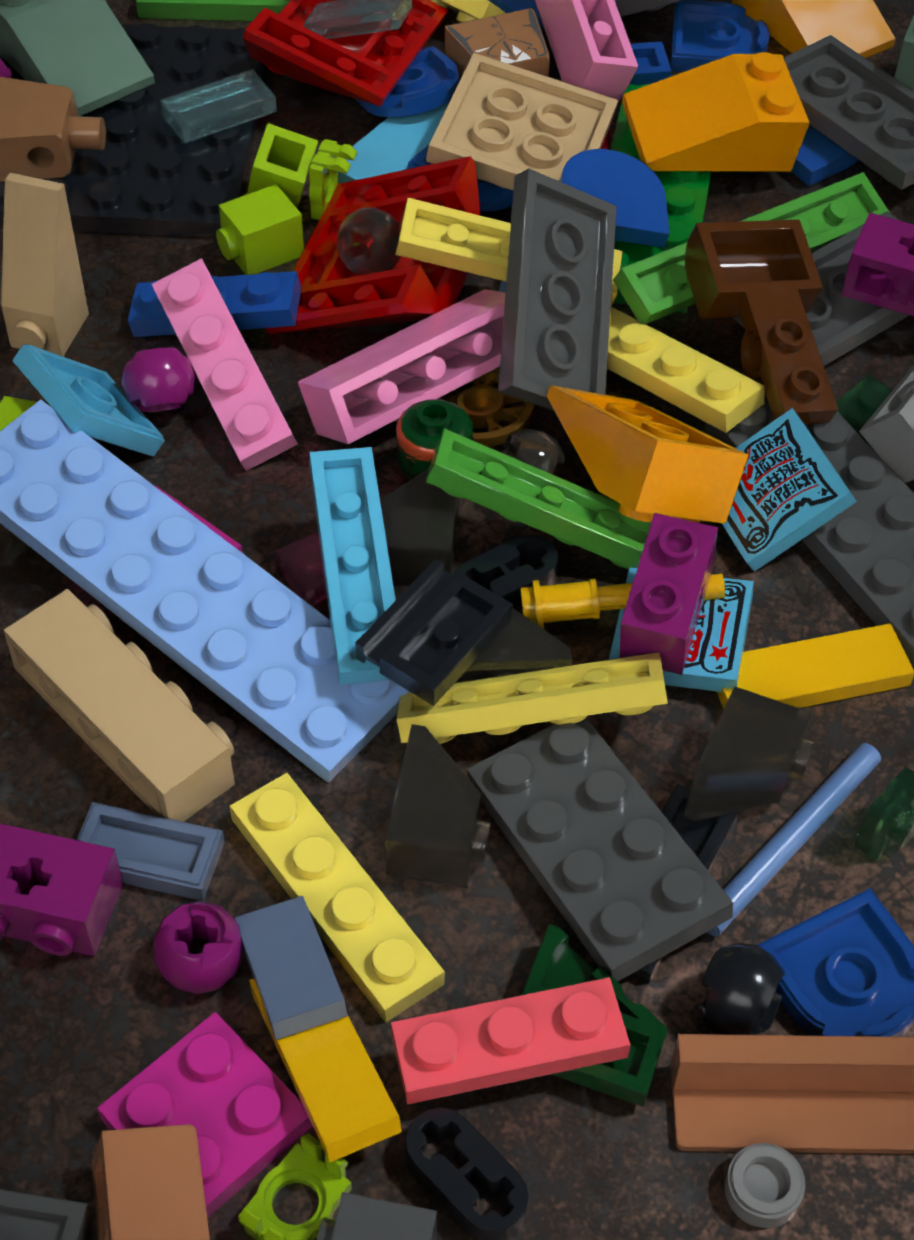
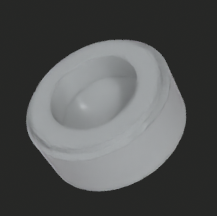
[724,1143,805,1228]

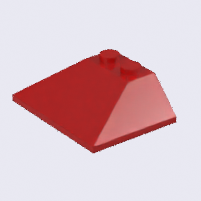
[243,0,448,107]
[265,156,481,335]

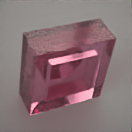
[275,531,327,606]

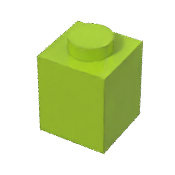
[247,123,318,209]
[216,184,304,275]

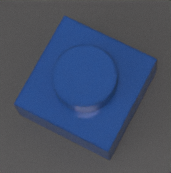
[629,42,672,85]

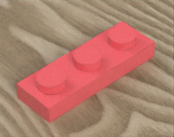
[391,977,630,1105]

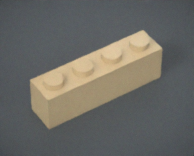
[3,589,235,822]

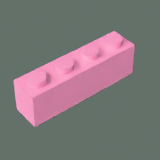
[535,0,638,107]
[298,289,506,444]

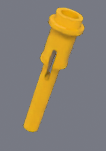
[520,573,725,630]

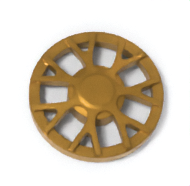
[438,369,535,448]

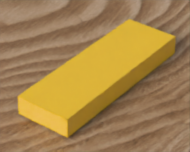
[717,623,914,722]
[249,978,402,1163]

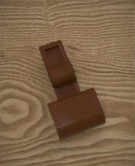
[685,220,839,424]

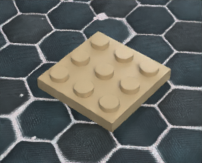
[426,53,618,190]

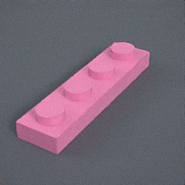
[152,258,298,471]

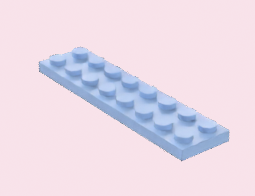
[0,400,409,783]

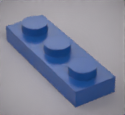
[127,271,302,337]

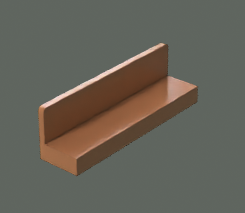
[670,1034,914,1154]
[92,1124,210,1240]

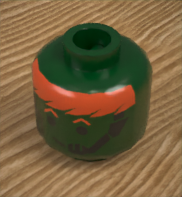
[396,399,473,487]

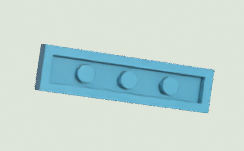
[309,447,396,685]

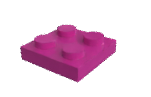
[97,1012,313,1219]

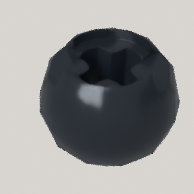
[699,943,786,1035]

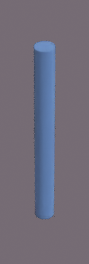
[707,743,881,937]

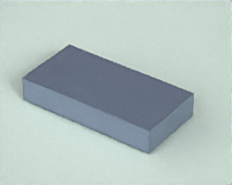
[77,802,225,901]
[234,896,347,1040]

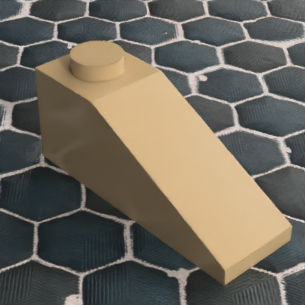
[1,173,89,357]

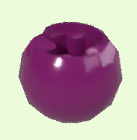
[122,348,195,412]
[153,901,244,995]

